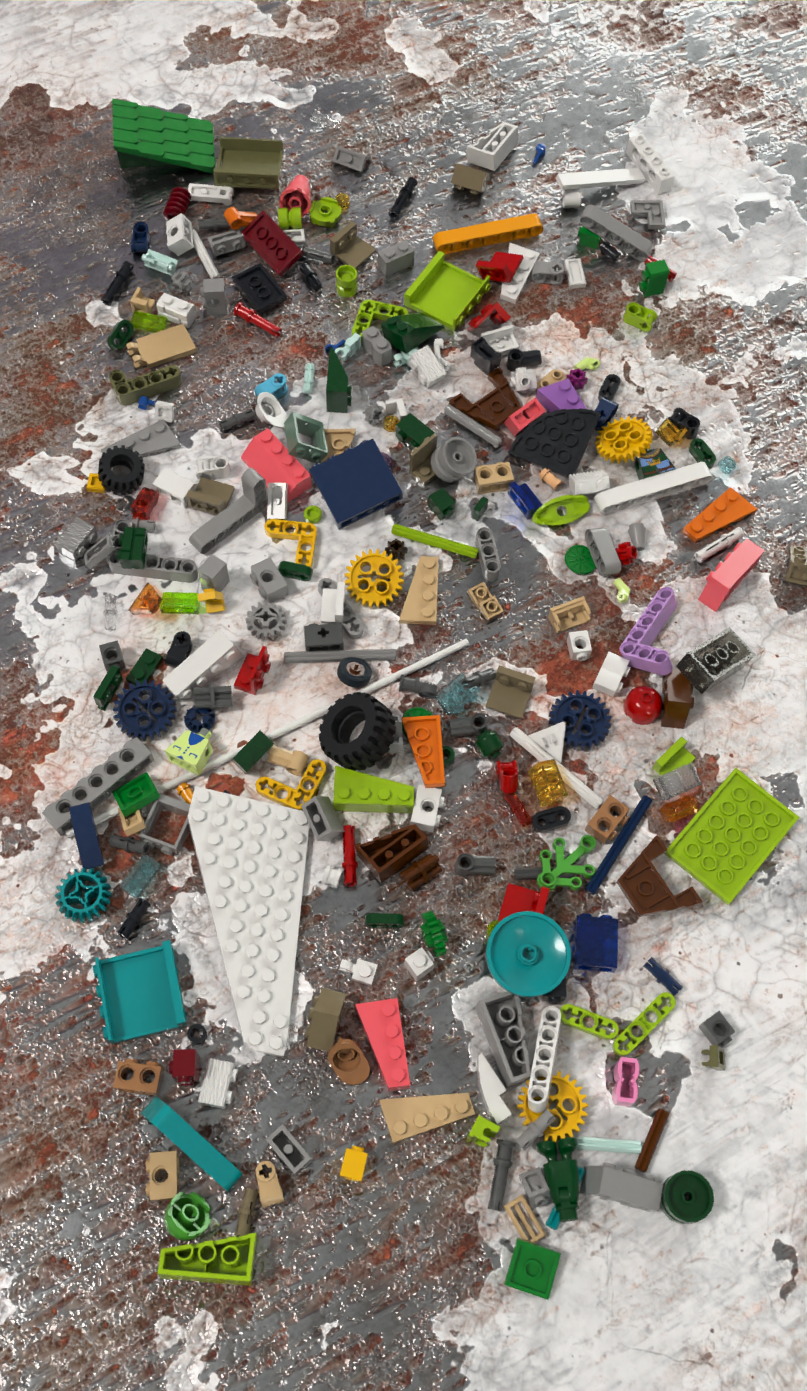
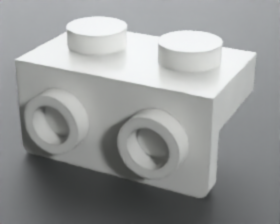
[481,325,519,356]

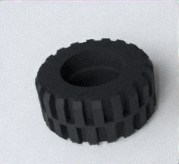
[319,692,396,771]

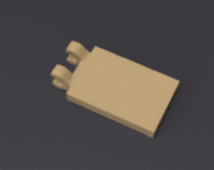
[126,323,197,369]

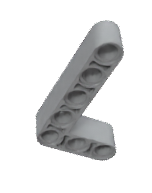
[189,468,268,554]
[106,519,198,583]

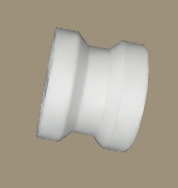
[321,864,344,889]

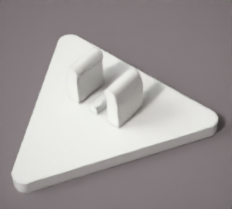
[528,722,566,763]

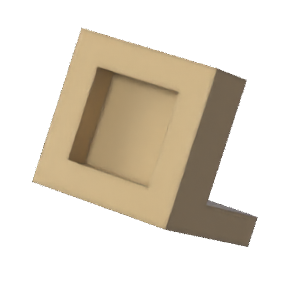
[130,287,155,317]

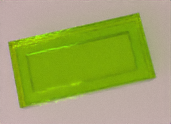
[130,311,168,333]

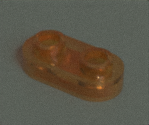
[660,795,698,822]

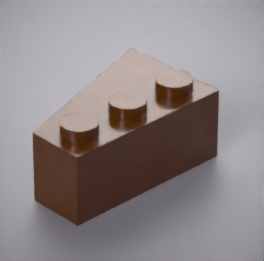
[661,660,694,729]
[355,824,429,883]

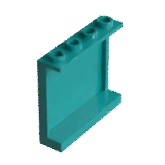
[93,940,188,1045]

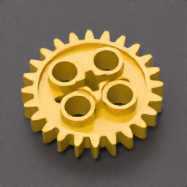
[595,416,653,464]
[344,549,404,609]
[517,1071,588,1143]

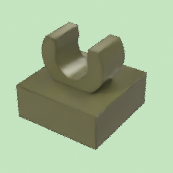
[701,1045,725,1071]

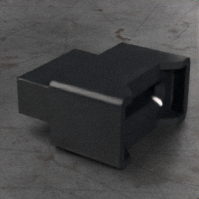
[470,337,501,376]

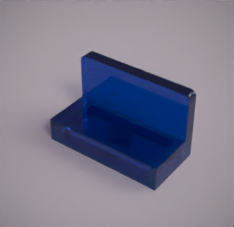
[508,481,542,520]

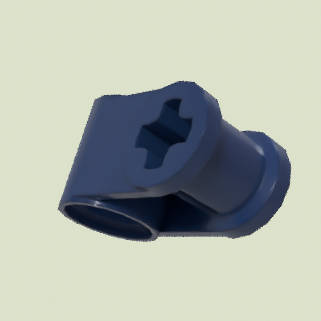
[131,221,151,254]
[594,397,619,431]

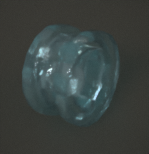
[718,456,736,474]

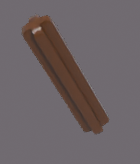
[635,1109,669,1173]

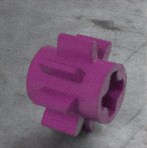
[566,368,588,390]

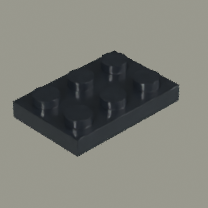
[232,263,287,314]

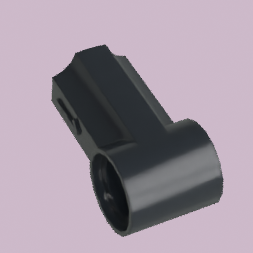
[506,349,542,372]

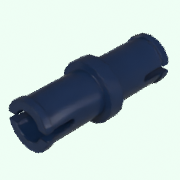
[643,957,683,996]

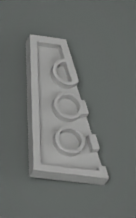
[101,419,181,458]

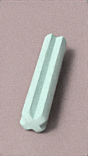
[577,1136,642,1154]

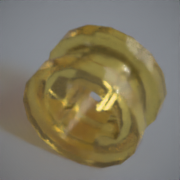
[335,193,349,210]
[383,415,400,432]

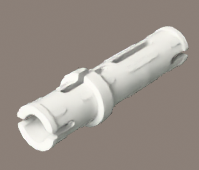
[694,527,745,563]

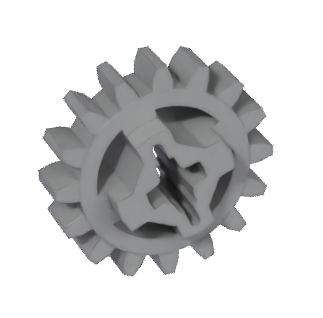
[246,601,287,641]

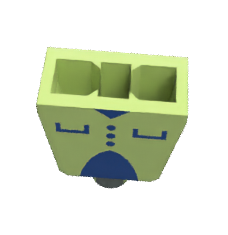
[165,728,213,776]

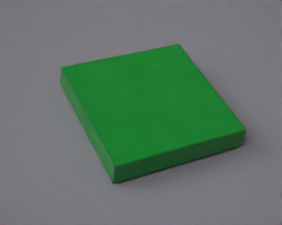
[112,772,160,817]
[504,1238,561,1300]

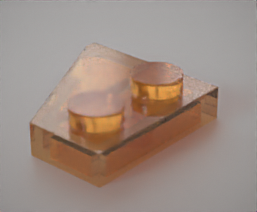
[128,582,163,615]

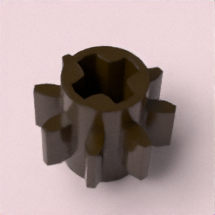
[385,538,408,561]

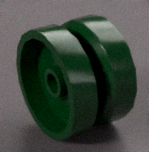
[660,1170,714,1224]

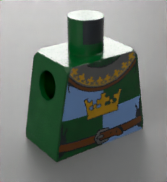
[634,448,675,480]

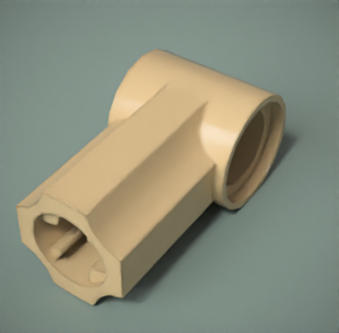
[267,745,309,776]

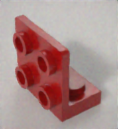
[476,252,524,283]
[467,302,511,332]
[234,646,271,695]
[498,883,550,922]

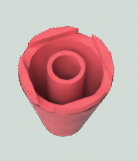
[279,175,311,218]

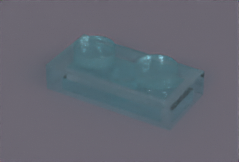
[119,855,161,899]

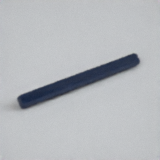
[585,795,652,895]

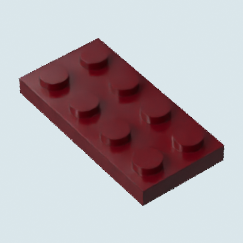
[241,210,304,277]

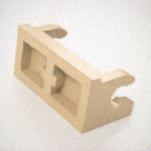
[548,596,591,634]

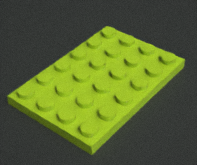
[665,768,799,905]

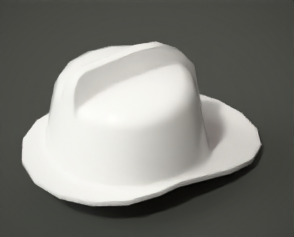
[255,392,288,428]

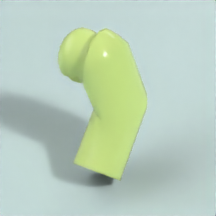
[574,357,600,370]
[613,578,630,603]

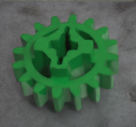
[420,911,448,957]

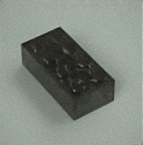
[676,627,756,694]

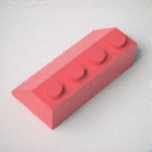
[241,428,312,503]

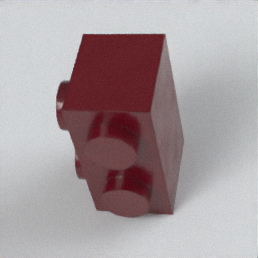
[169,1049,200,1087]

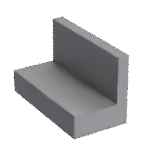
[333,145,371,172]

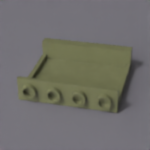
[213,137,283,189]

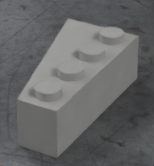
[475,991,531,1088]

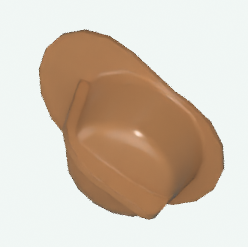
[327,1037,370,1085]

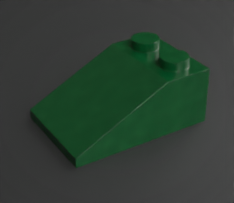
[381,313,444,353]
[326,348,352,413]

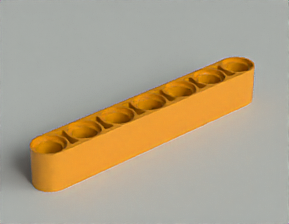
[432,213,544,254]

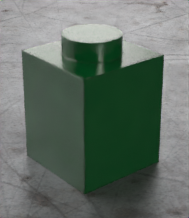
[428,487,456,521]

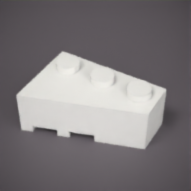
[466,122,518,171]

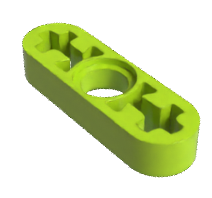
[560,1004,619,1041]

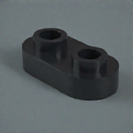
[532,806,571,833]

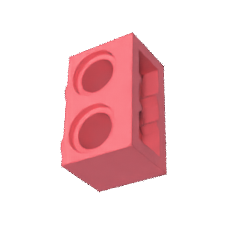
[504,397,546,436]

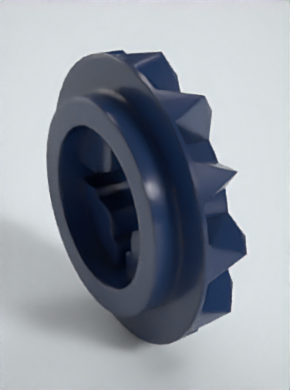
[184,705,215,733]

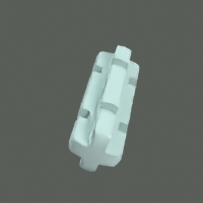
[303,363,315,394]

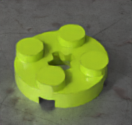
[309,197,341,228]

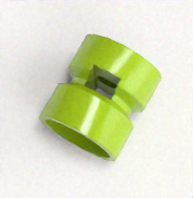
[278,207,302,230]
[336,265,357,298]

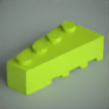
[333,766,414,814]
[157,1233,257,1286]

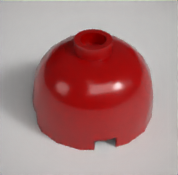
[623,686,663,725]

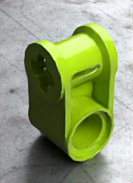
[623,302,657,332]

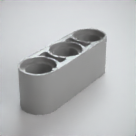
[475,527,501,582]
[585,527,621,576]

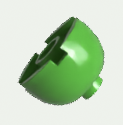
[164,1192,211,1241]

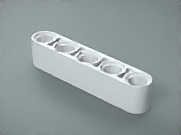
[528,1006,561,1113]

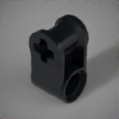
[665,408,700,439]
[165,631,193,668]

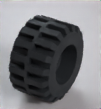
[98,445,145,496]

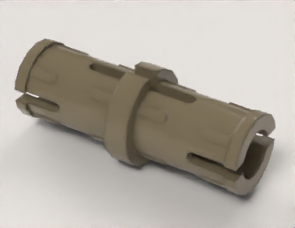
[234,1188,259,1236]

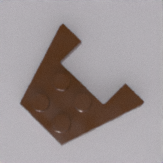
[449,367,521,430]
[616,835,703,917]

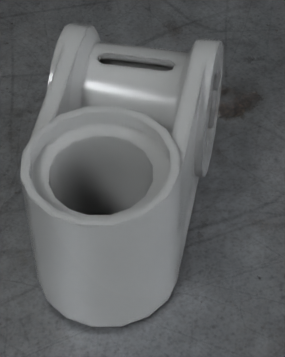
[531,260,564,285]

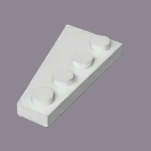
[500,243,540,304]

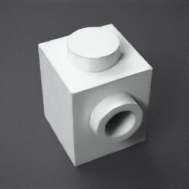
[404,947,435,982]

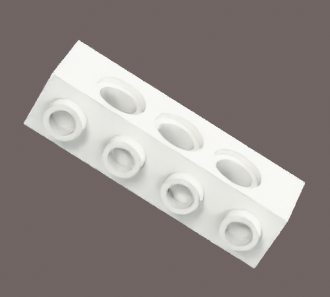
[626,133,675,195]

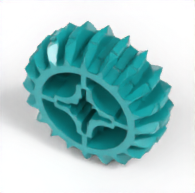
[55,867,112,923]

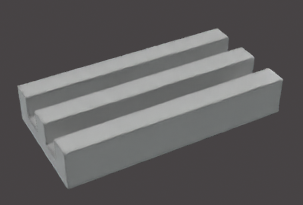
[84,533,115,569]

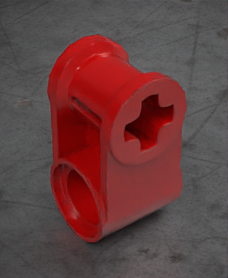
[496,760,518,793]

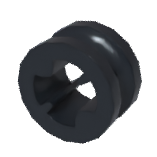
[187,1024,207,1045]

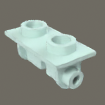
[142,249,178,276]

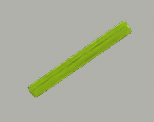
[391,524,478,558]

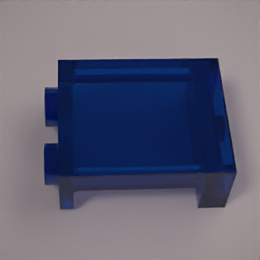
[573,913,618,973]

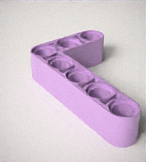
[619,587,678,675]

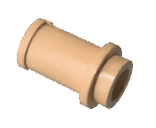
[539,468,562,490]

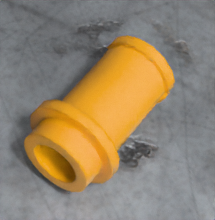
[177,782,194,804]

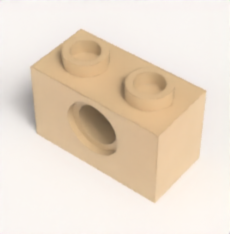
[146,1151,180,1202]

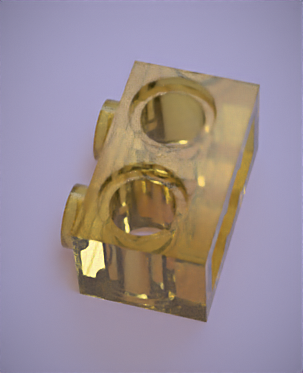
[528,759,568,807]

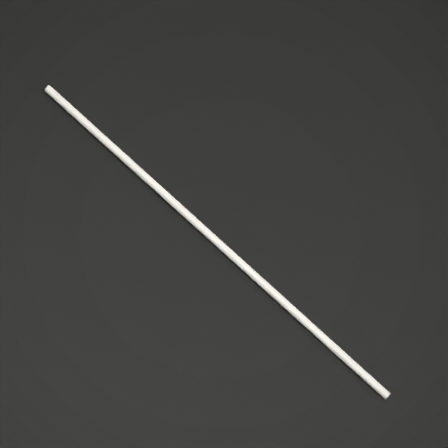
[65,639,470,838]

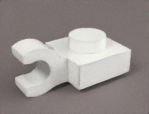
[339,959,377,986]

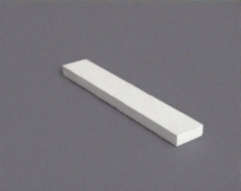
[556,168,645,190]

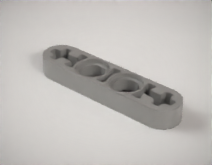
[318,578,363,639]

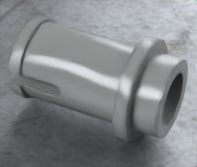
[132,517,156,533]

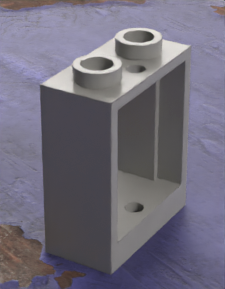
[138,793,191,856]

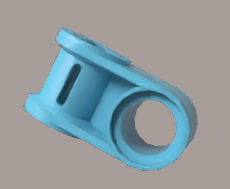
[254,373,288,399]

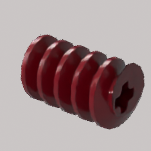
[163,187,191,221]

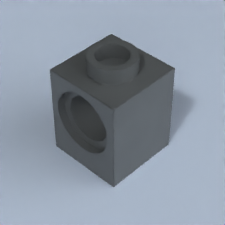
[99,640,126,672]
[698,1011,735,1047]

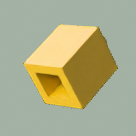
[340,1146,368,1183]

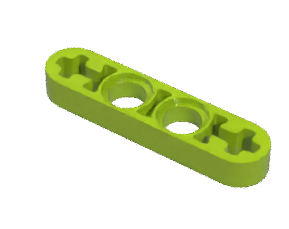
[612,992,676,1057]

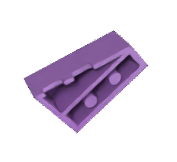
[536,379,586,413]

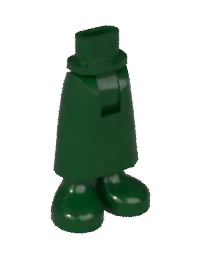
[536,1137,579,1222]

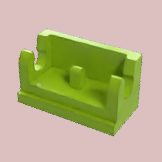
[466,1115,500,1147]

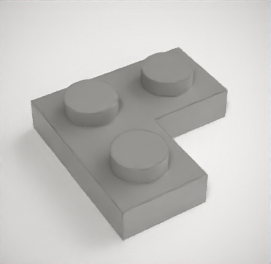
[630,200,666,229]

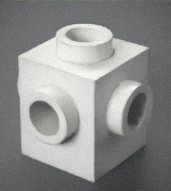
[509,367,537,393]

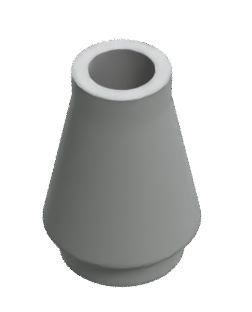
[628,523,646,551]

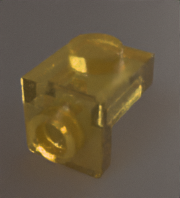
[655,418,687,447]

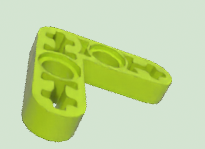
[352,300,408,342]

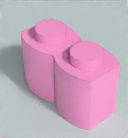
[612,1057,639,1107]

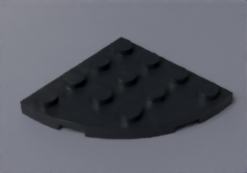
[508,408,601,478]

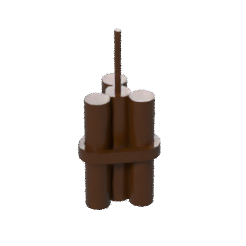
[387,854,442,893]

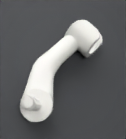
[433,338,451,371]

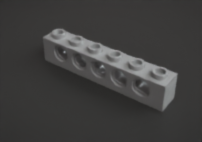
[42,737,154,836]

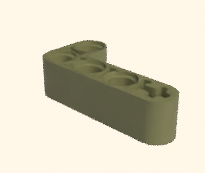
[109,365,182,406]

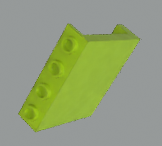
[404,251,491,331]

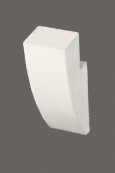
[477,1053,512,1125]

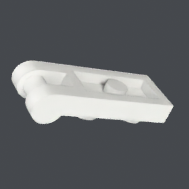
[188,183,234,206]

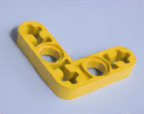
[264,519,317,568]
[255,759,326,811]

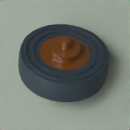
[337,657,372,688]

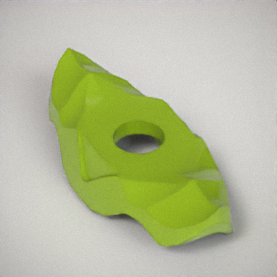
[532,495,590,526]

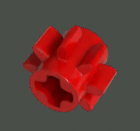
[615,542,637,565]

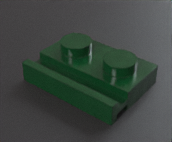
[93,665,123,711]

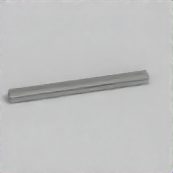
[284,649,396,663]

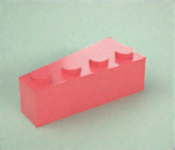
[355,998,410,1092]

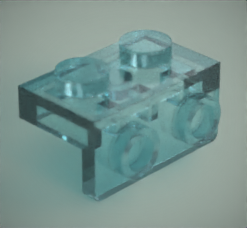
[434,673,481,715]

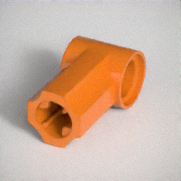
[224,207,258,230]

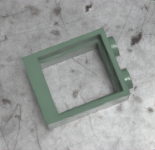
[284,412,328,463]

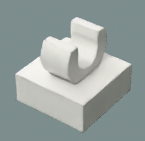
[155,401,174,423]

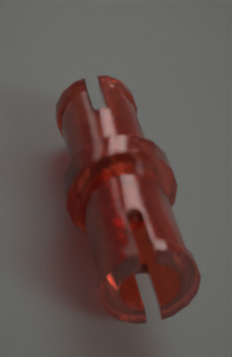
[502,792,532,827]

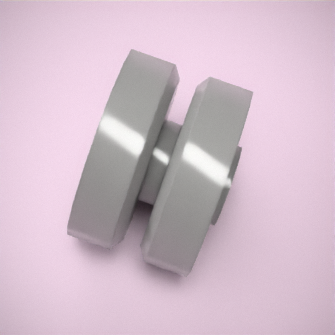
[431,437,477,483]

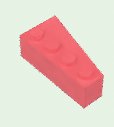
[698,538,765,612]

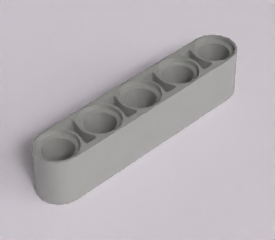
[580,205,653,262]

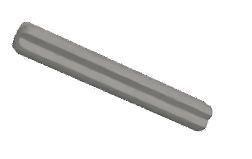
[444,404,503,448]

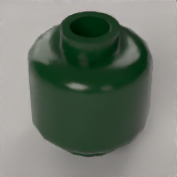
[475,729,504,759]

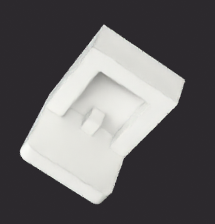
[385,398,409,422]

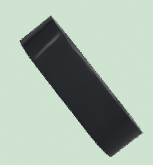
[598,374,621,401]

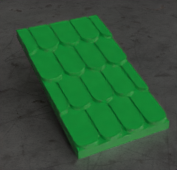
[112,98,216,173]

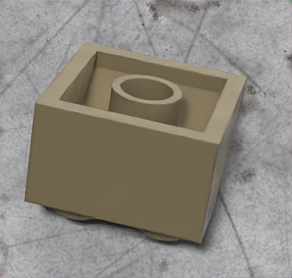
[451,163,492,195]

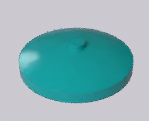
[486,911,571,997]

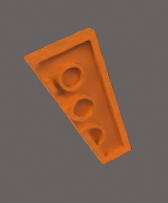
[682,487,757,543]
[402,715,445,788]

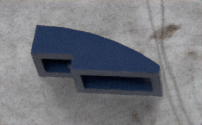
[69,802,104,870]

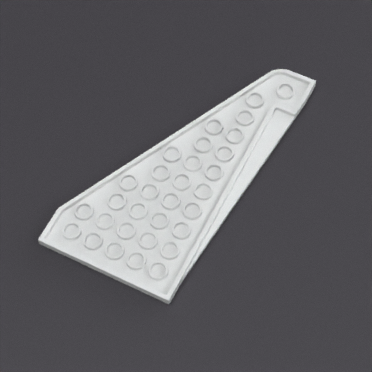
[187,786,310,1058]

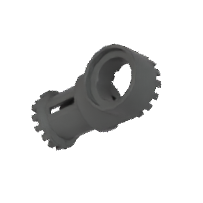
[399,675,437,699]

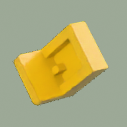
[197,588,225,613]

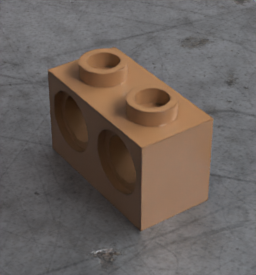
[585,795,630,845]
[113,1059,164,1096]

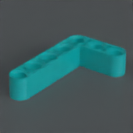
[141,1096,243,1192]

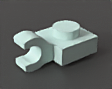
[335,333,361,362]
[393,347,419,368]

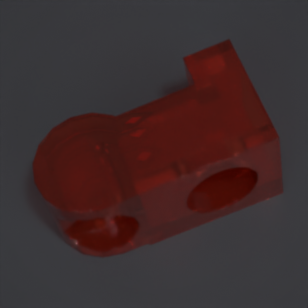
[130,487,159,520]

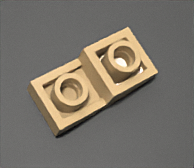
[467,582,504,620]

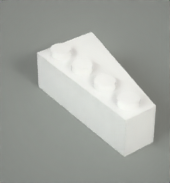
[162,630,244,701]

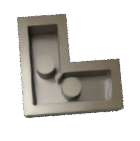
[305,988,347,1052]

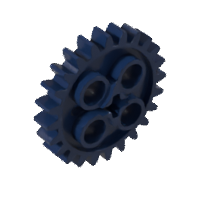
[113,679,177,742]
[548,690,612,751]

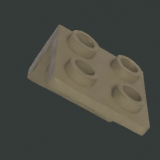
[330,221,376,269]
[409,433,437,487]
[186,477,235,515]
[784,546,807,586]
[486,665,536,719]

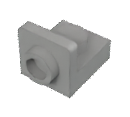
[519,1167,551,1208]

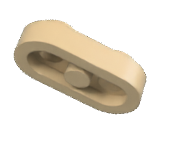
[536,369,565,392]

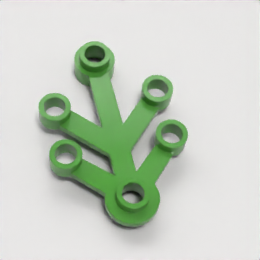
[537,835,596,891]

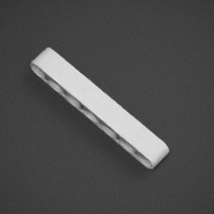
[594,462,713,515]

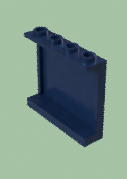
[309,439,403,530]

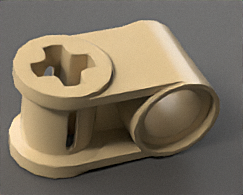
[256,1161,284,1208]

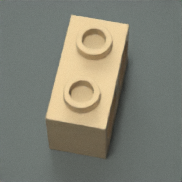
[473,462,514,495]

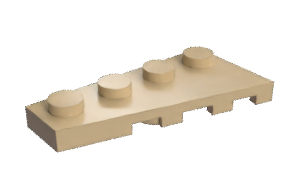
[399,556,438,625]
[379,1093,475,1143]

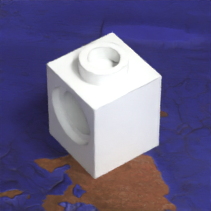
[567,630,592,661]

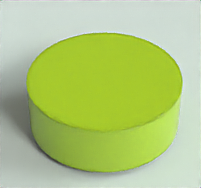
[304,505,322,524]

